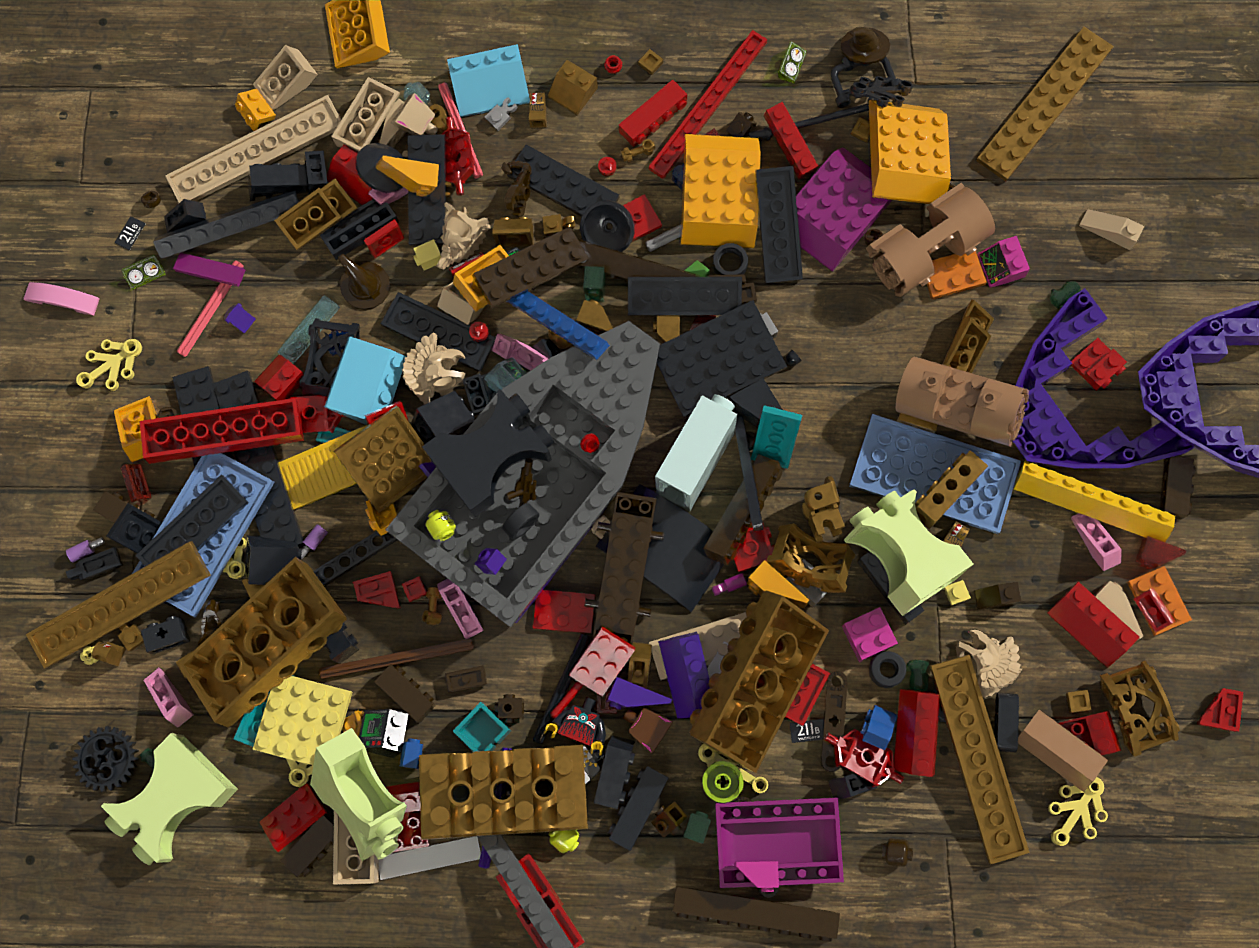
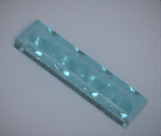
[277,295,340,364]

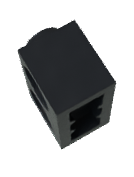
[305,151,327,195]

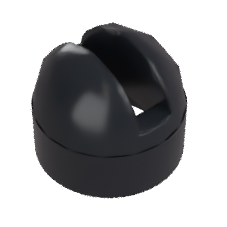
[785,350,802,366]

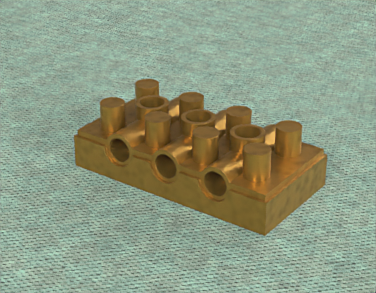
[179,557,347,728]
[689,590,829,773]
[419,745,588,840]

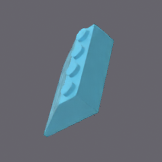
[447,44,530,117]
[324,337,406,425]

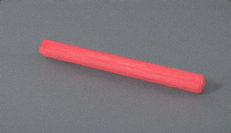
[438,82,483,178]
[177,261,243,357]

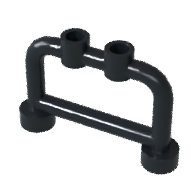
[830,57,901,108]

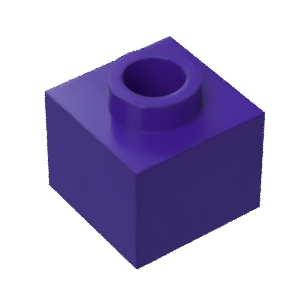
[475,548,507,575]

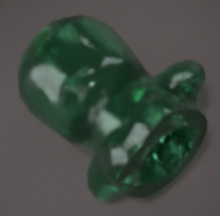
[1049,281,1081,309]
[906,660,929,692]

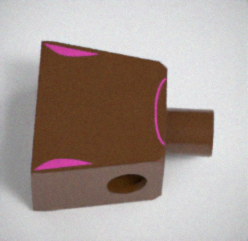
[623,708,673,754]

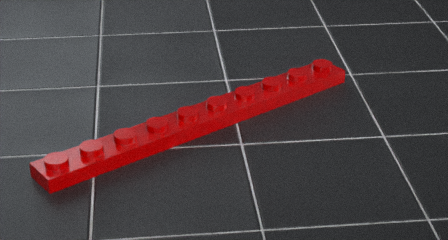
[649,30,767,179]

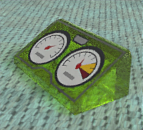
[778,41,807,83]
[121,255,166,290]

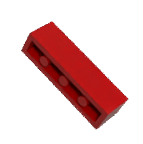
[618,80,687,147]
[764,101,818,180]

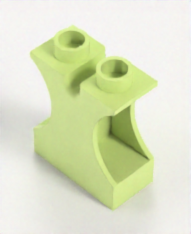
[844,489,973,616]
[310,728,406,861]
[101,733,238,865]

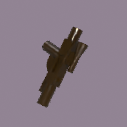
[505,458,537,507]

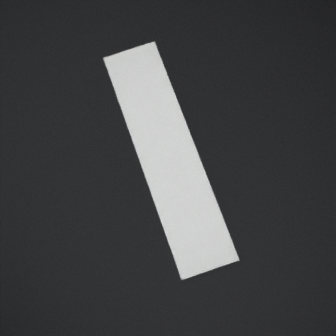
[379,836,481,880]

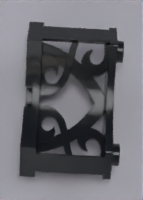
[299,318,360,396]

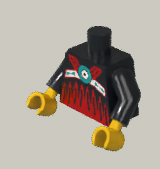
[544,697,606,756]

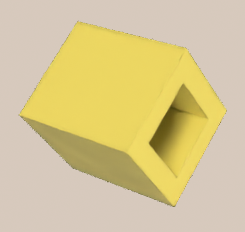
[413,239,441,270]

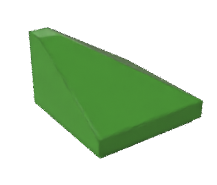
[685,260,709,277]

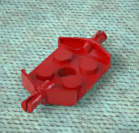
[441,117,475,196]
[289,395,346,433]
[824,729,904,788]

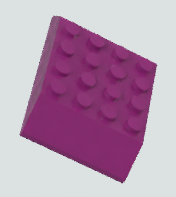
[796,147,893,272]
[715,798,844,888]

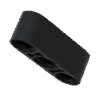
[994,692,1019,753]

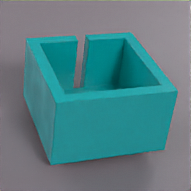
[453,702,511,752]

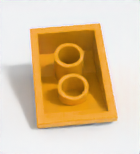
[376,156,439,196]
[453,245,509,312]
[114,396,158,462]
[747,560,809,608]

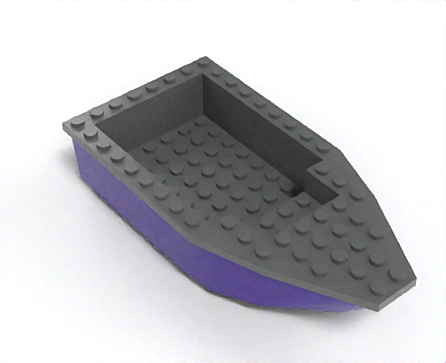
[386,321,660,628]

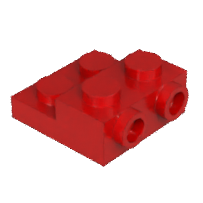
[1071,338,1127,391]
[734,524,775,573]

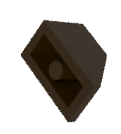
[974,582,1021,610]

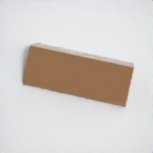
[1018,710,1108,792]

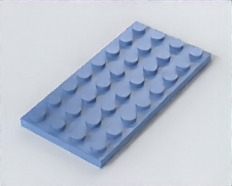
[849,414,1021,534]
[132,453,274,617]

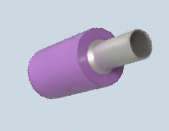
[301,524,328,559]
[66,537,105,563]

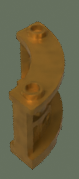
[766,523,855,593]
[1100,661,1180,757]

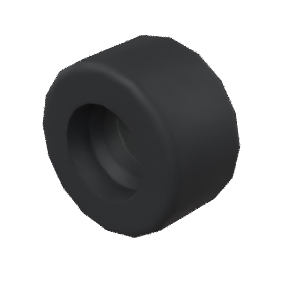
[869,651,906,688]

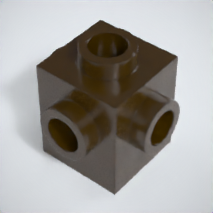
[495,694,524,723]
[651,801,687,838]

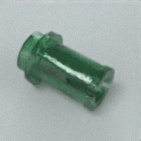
[140,748,155,770]

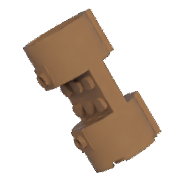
[866,182,995,297]
[896,356,1029,446]

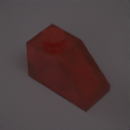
[1136,536,1186,569]

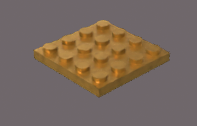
[333,406,432,513]

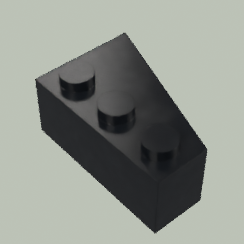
[248,163,308,202]
[323,622,359,664]
[594,735,635,809]

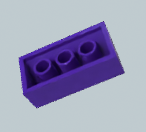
[658,631,710,718]

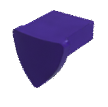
[224,303,256,333]

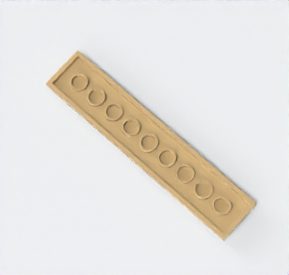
[165,95,341,203]

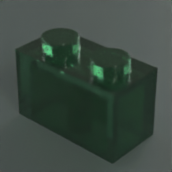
[583,266,606,302]
[683,811,711,844]

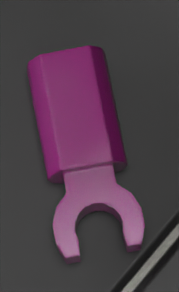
[712,573,747,596]

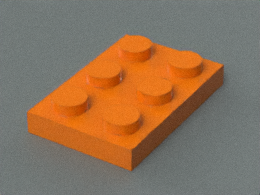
[927,251,987,299]
[1127,566,1192,636]

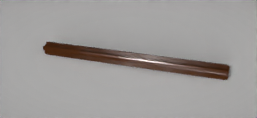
[319,639,474,679]

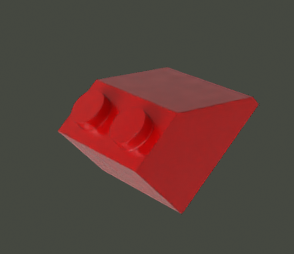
[254,354,304,401]

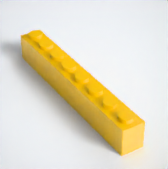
[1014,461,1175,544]

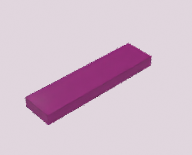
[173,253,246,287]

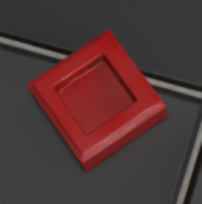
[402,576,427,602]

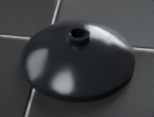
[355,143,405,193]
[580,200,635,252]

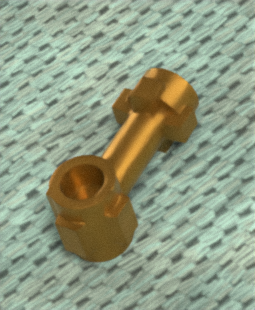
[621,139,655,162]
[422,587,442,625]

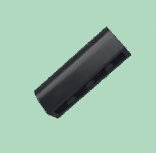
[320,199,399,261]

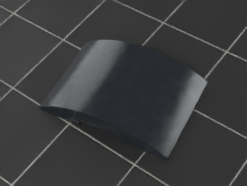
[596,484,724,612]

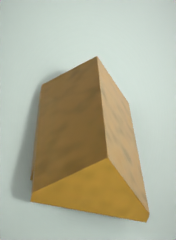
[274,179,358,250]
[942,299,994,373]

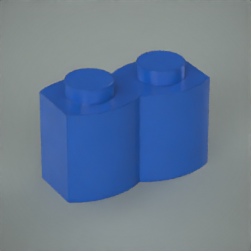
[860,705,897,750]
[399,738,423,769]

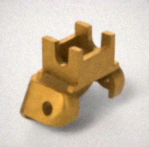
[802,476,845,543]

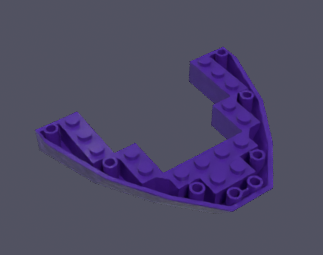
[1012,289,1194,468]
[1138,301,1259,478]

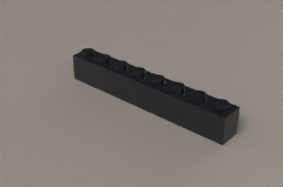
[153,190,300,259]

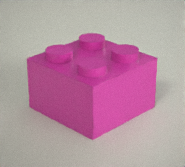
[842,607,898,662]

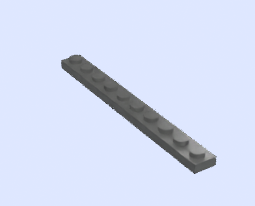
[453,785,574,948]

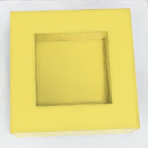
[944,580,970,606]

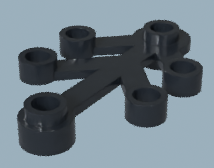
[849,76,913,107]

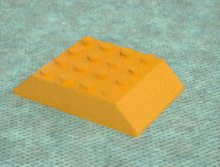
[869,99,951,204]
[681,134,760,248]

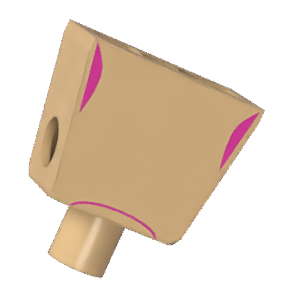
[391,93,438,135]

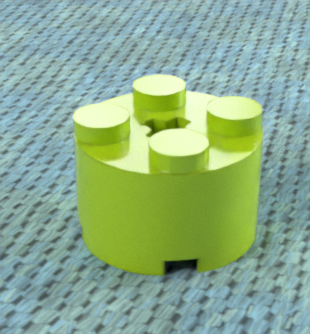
[702,761,743,803]

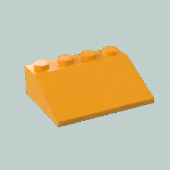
[325,0,390,68]

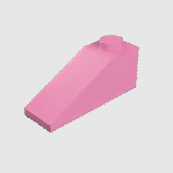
[1071,513,1121,571]
[437,579,483,639]
[144,668,194,727]

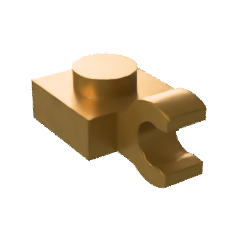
[542,214,575,236]
[118,623,144,652]

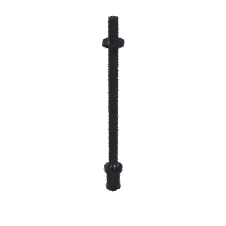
[748,98,890,141]

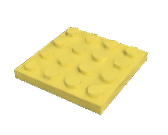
[253,676,353,765]

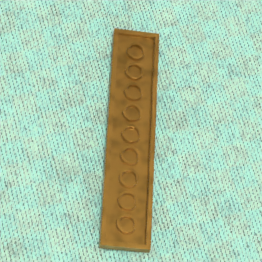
[976,27,1114,181]
[26,541,211,668]
[930,655,1030,864]

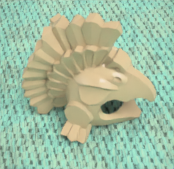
[436,202,490,270]
[402,332,465,404]
[956,630,1022,698]

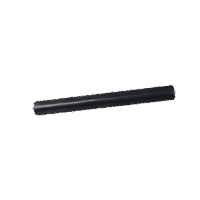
[533,633,591,744]

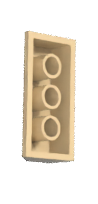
[331,77,400,153]
[333,811,379,884]

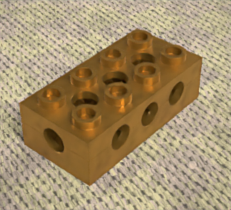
[915,450,988,529]

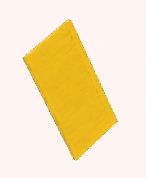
[279,425,368,510]

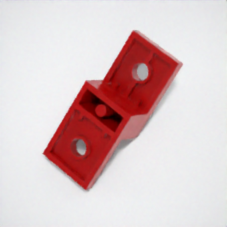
[496,853,585,948]

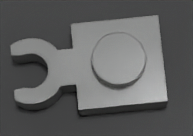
[485,97,517,131]

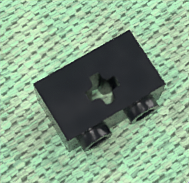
[141,616,190,654]

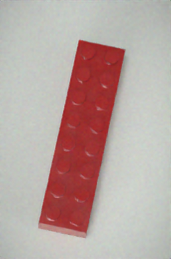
[139,398,304,464]

